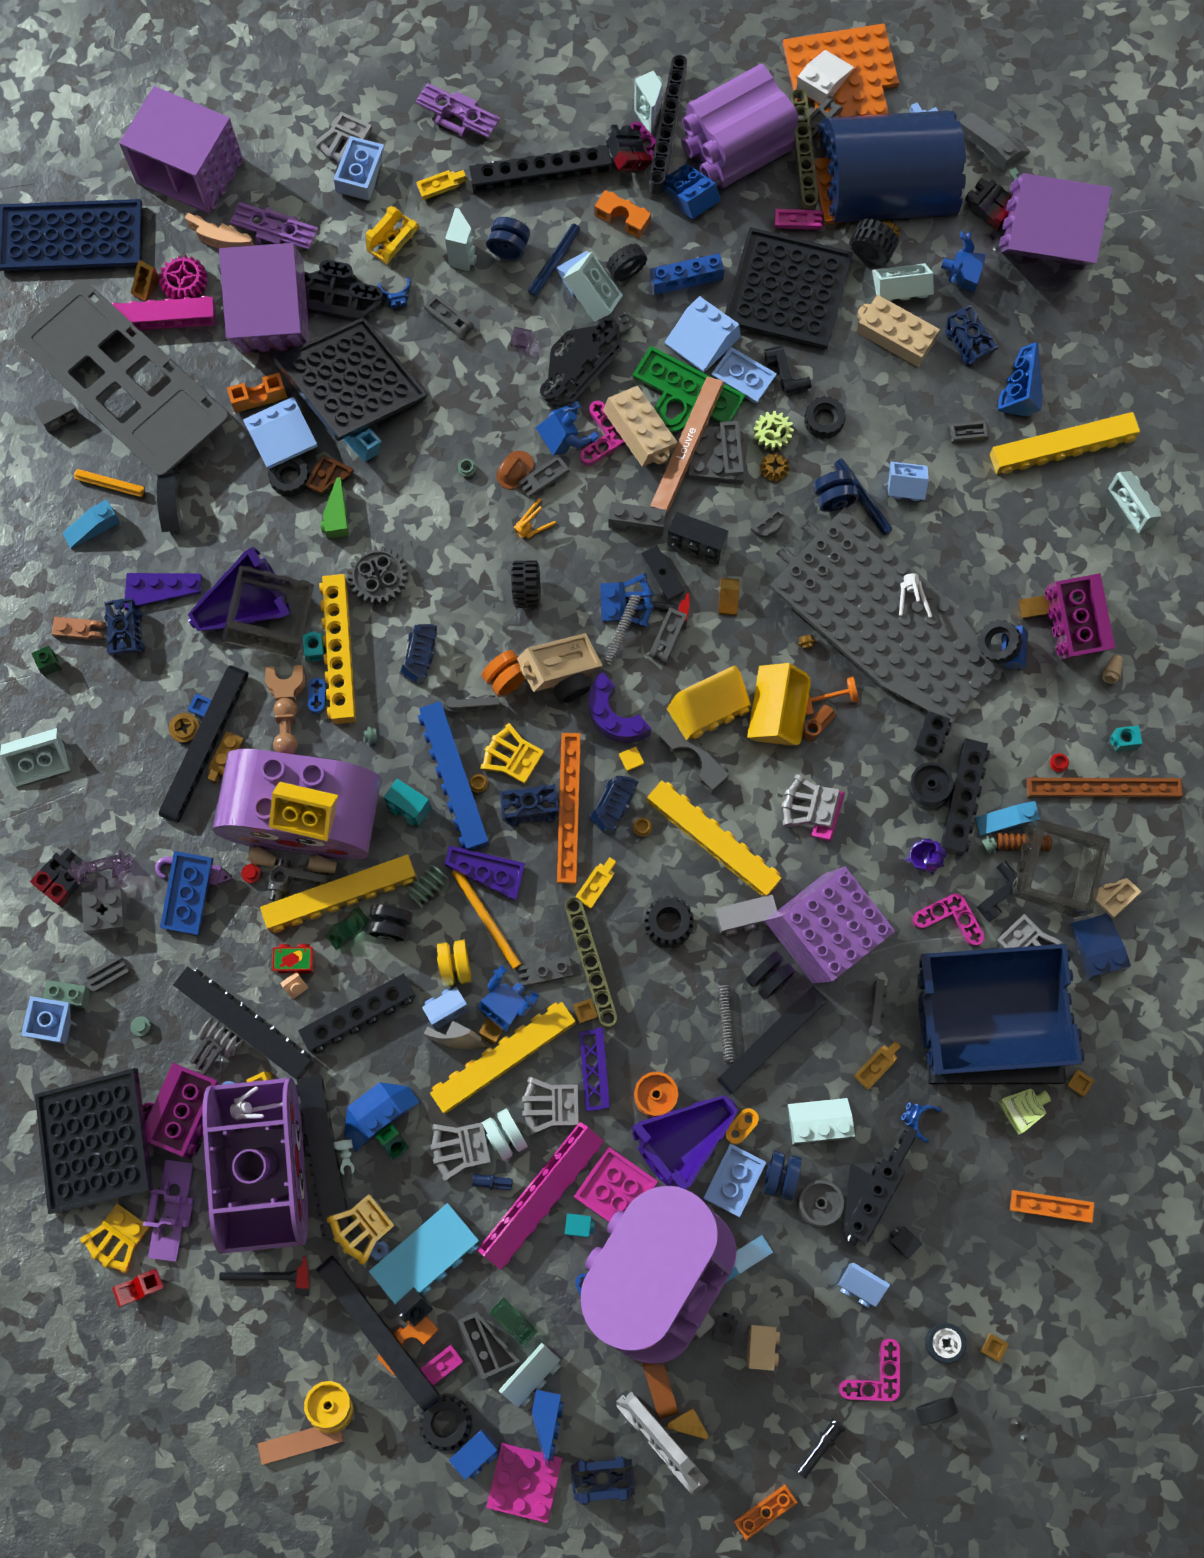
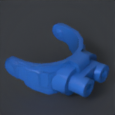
[378,277,411,308]
[901,1102,942,1143]

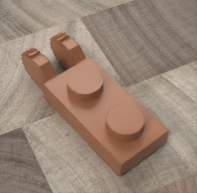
[51,617,106,640]

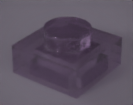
[510,327,532,349]

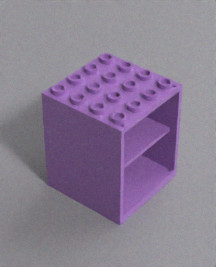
[119,86,243,214]
[999,173,1112,266]
[219,243,310,353]
[765,866,895,983]

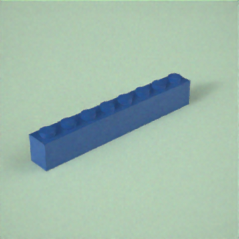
[417,701,490,851]

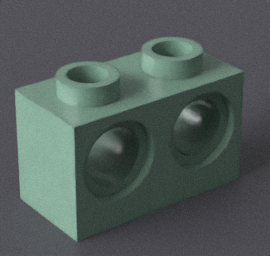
[43,980,91,1009]

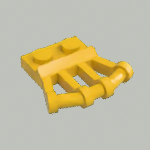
[480,723,544,785]
[326,1194,394,1265]
[80,1203,150,1274]

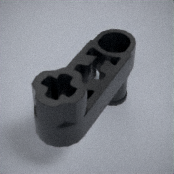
[764,346,812,395]
[976,860,1025,922]

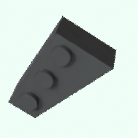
[456,1312,520,1381]

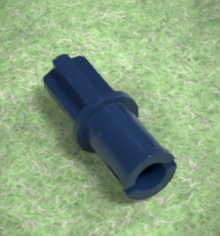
[472,1174,513,1190]

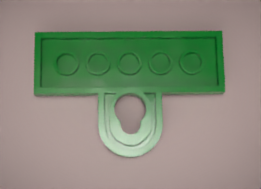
[633,346,745,434]

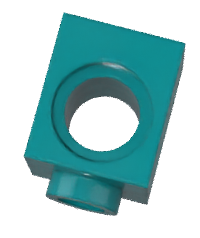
[302,631,325,662]
[1110,725,1143,752]
[565,1214,595,1238]

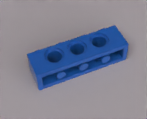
[650,253,724,295]

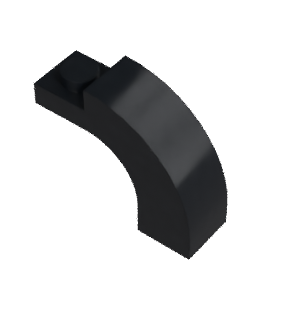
[157,471,182,532]

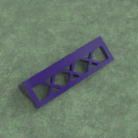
[579,1027,610,1111]

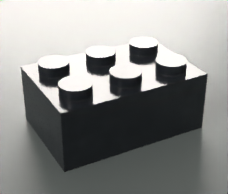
[667,511,729,564]

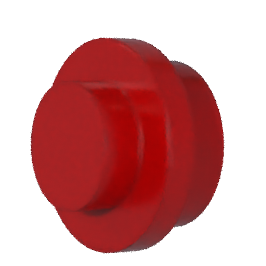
[1049,753,1069,772]
[241,864,261,883]

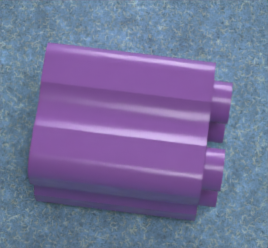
[681,64,798,189]

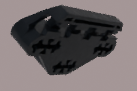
[304,260,385,321]
[539,316,622,405]

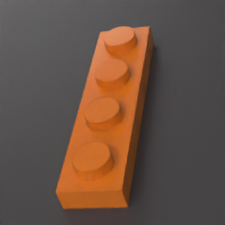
[1010,1190,1094,1223]

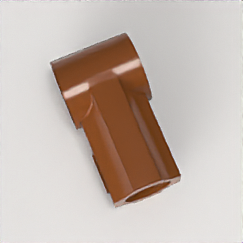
[803,705,837,742]

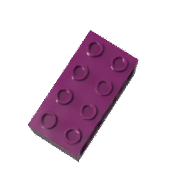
[1045,573,1115,660]
[145,1063,222,1160]

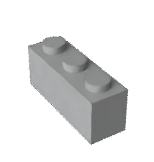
[715,894,777,936]

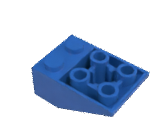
[665,163,721,219]
[532,1390,564,1466]

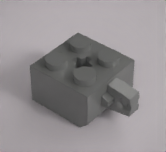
[82,877,129,936]

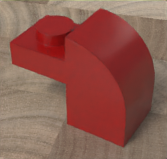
[112,1269,163,1307]

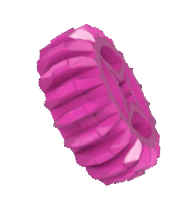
[159,255,208,300]

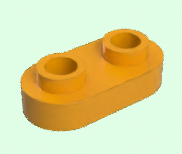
[725,1108,759,1145]

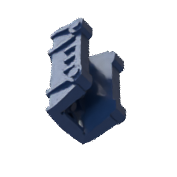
[945,305,999,365]
[104,598,146,656]
[399,624,437,685]
[589,775,639,834]
[499,784,559,827]
[571,1456,635,1505]

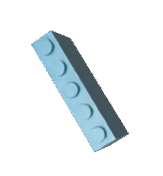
[369,1203,480,1304]

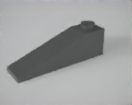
[960,112,1030,172]

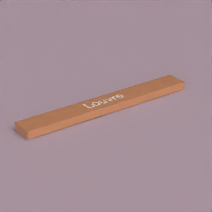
[650,377,725,513]

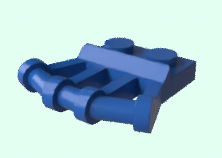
[600,573,654,627]

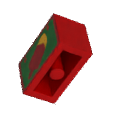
[272,944,315,974]

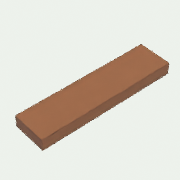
[257,1427,344,1465]

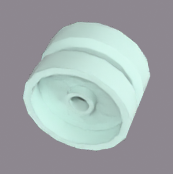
[482,1108,528,1161]

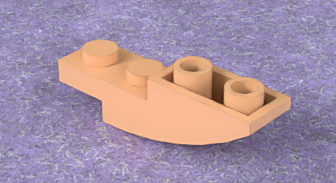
[185,212,254,248]

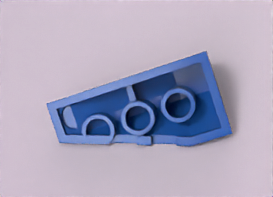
[998,342,1043,416]

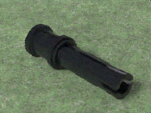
[796,1417,846,1479]

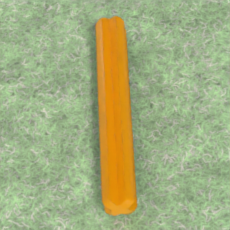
[74,469,145,497]

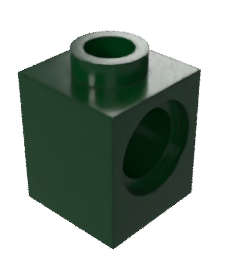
[31,645,62,676]
[375,1123,409,1160]

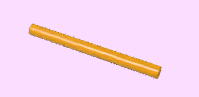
[452,871,522,970]

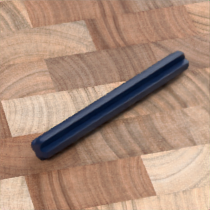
[528,223,580,297]
[834,458,892,535]

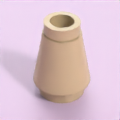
[1102,655,1123,684]
[247,846,277,867]
[308,854,337,874]

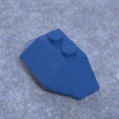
[344,1082,420,1152]

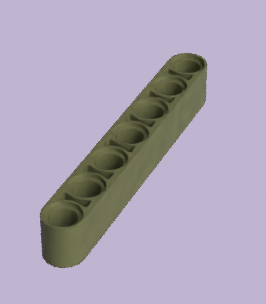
[790,89,818,210]
[565,897,617,1029]

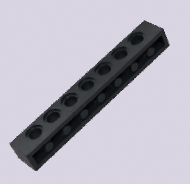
[469,145,612,194]

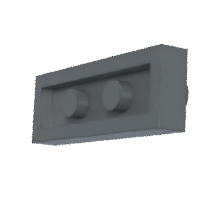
[720,421,744,476]

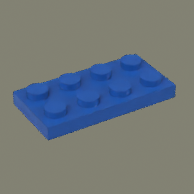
[160,851,214,935]

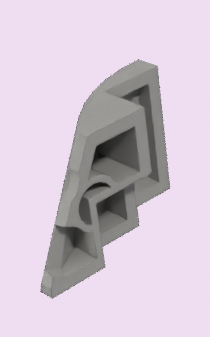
[424,1021,490,1049]

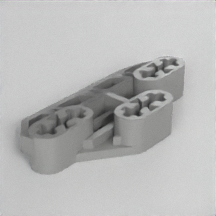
[616,1391,710,1497]

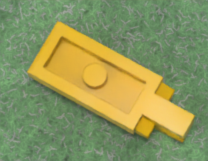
[416,170,467,200]
[576,857,616,909]

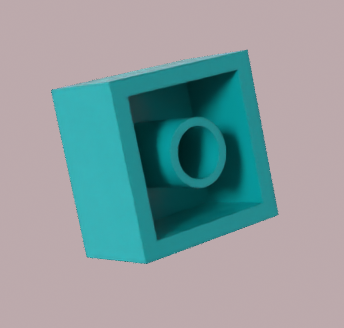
[384,779,432,827]

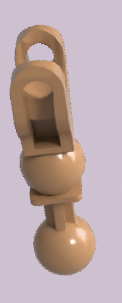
[265,665,306,754]

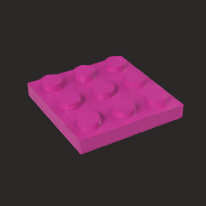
[574,1146,658,1222]
[486,1443,562,1523]

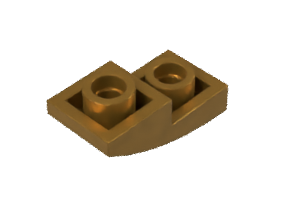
[1019,595,1050,619]

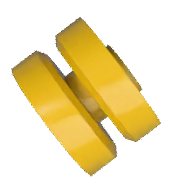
[437,939,471,987]
[304,1381,354,1434]

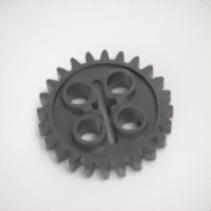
[347,546,409,605]

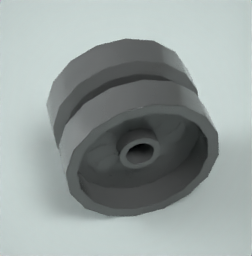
[797,1180,844,1227]

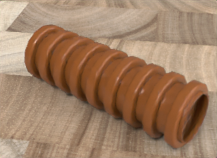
[996,833,1052,852]

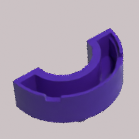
[589,672,651,743]

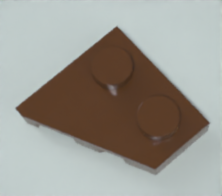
[305,454,354,495]

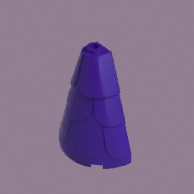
[188,547,291,631]
[632,1095,738,1189]

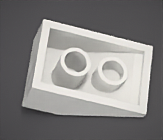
[796,50,854,104]

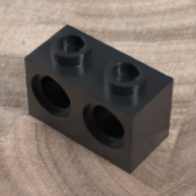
[914,711,952,758]

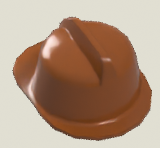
[496,451,534,489]

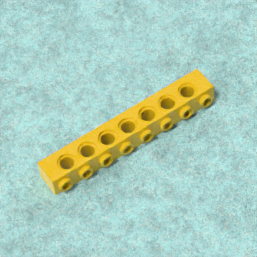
[319,574,356,724]

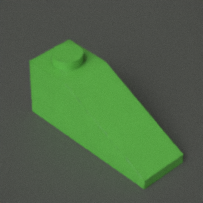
[321,477,349,538]

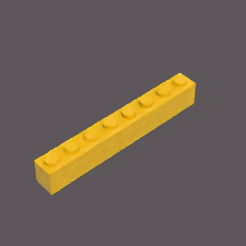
[990,412,1140,474]
[647,781,781,897]
[260,854,417,933]
[430,1002,576,1115]

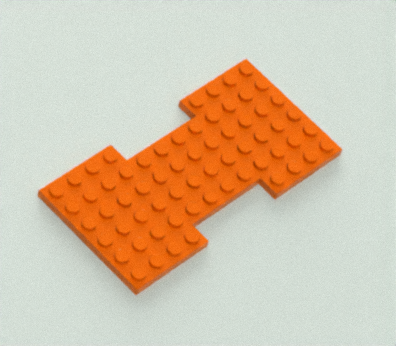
[782,23,899,225]

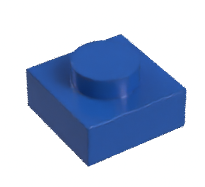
[187,693,211,718]

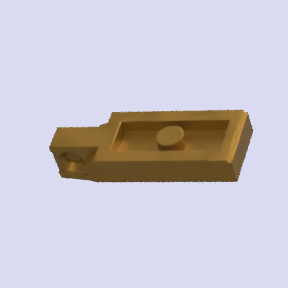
[207,731,244,784]
[853,1041,901,1090]

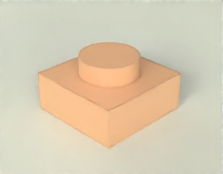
[280,972,308,1000]

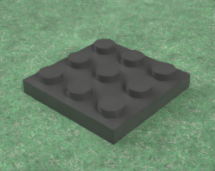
[689,426,749,483]

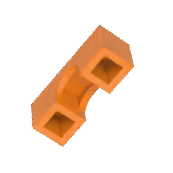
[594,190,651,239]
[227,372,288,413]
[376,1315,440,1376]

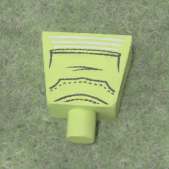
[998,1089,1051,1135]

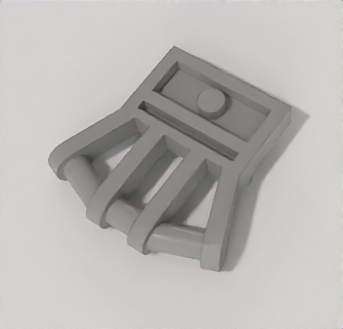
[314,112,372,163]
[781,774,841,828]
[996,914,1064,948]
[522,1077,579,1136]
[430,1122,491,1182]

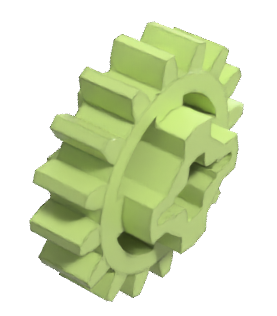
[753,411,794,451]

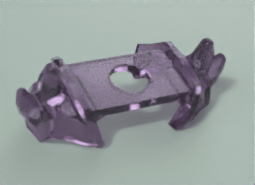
[67,849,132,884]

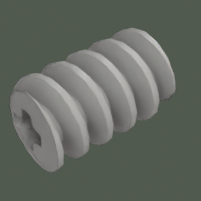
[199,1017,244,1059]

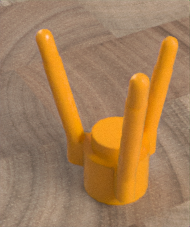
[513,498,556,539]

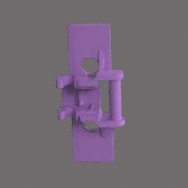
[415,83,500,138]
[230,202,318,250]
[143,1160,194,1262]

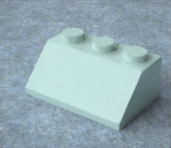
[634,70,663,136]
[445,208,477,272]
[563,252,623,322]
[872,263,934,302]
[1108,471,1162,533]
[0,728,70,787]
[788,1098,855,1145]
[499,1342,561,1408]

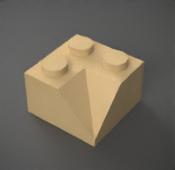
[746,1325,780,1371]

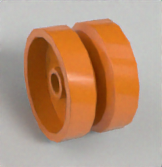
[481,650,526,697]
[634,1071,678,1118]

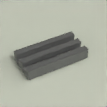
[949,420,989,443]
[85,955,130,992]
[190,1035,223,1075]

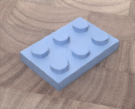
[711,347,777,405]
[703,1144,766,1218]

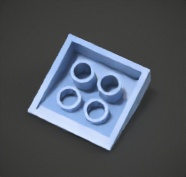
[665,296,741,373]
[243,397,318,469]

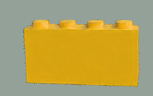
[747,663,811,746]
[667,665,751,741]

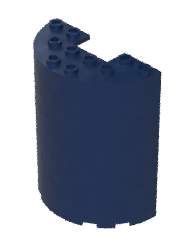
[818,110,966,223]
[917,944,1084,1075]

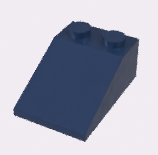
[1070,914,1131,980]

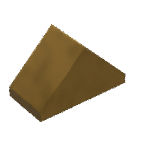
[131,260,160,301]
[718,578,740,615]
[666,1408,708,1440]

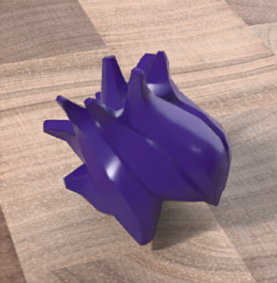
[905,839,947,875]

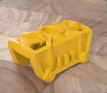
[366,206,420,265]

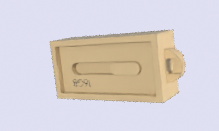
[856,295,940,367]
[603,386,677,467]
[517,633,603,692]

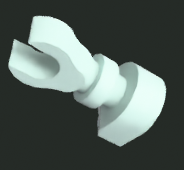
[334,1139,354,1175]

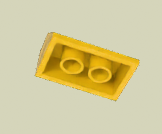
[269,782,338,841]

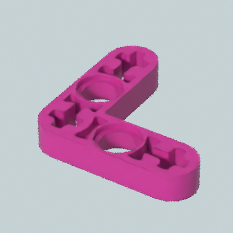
[580,401,625,466]
[912,893,984,947]
[838,1339,900,1401]

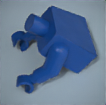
[941,231,986,292]
[536,401,600,455]
[478,965,539,1032]

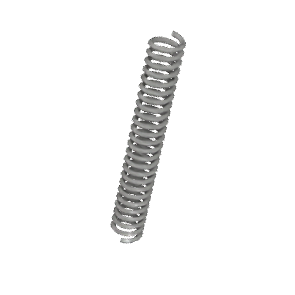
[604,595,641,665]
[718,985,735,1063]

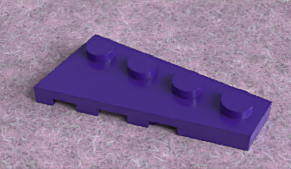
[124,573,202,610]
[444,845,525,902]

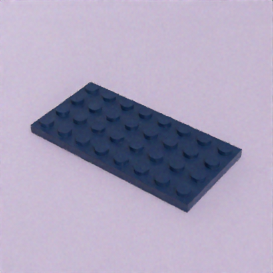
[0,199,142,271]

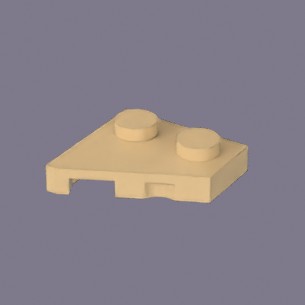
[1086,878,1142,919]

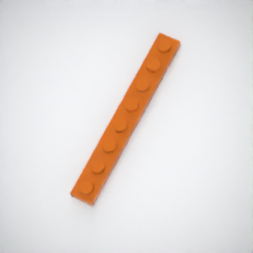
[557,733,581,884]

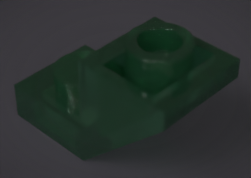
[325,906,370,950]
[489,1297,537,1347]

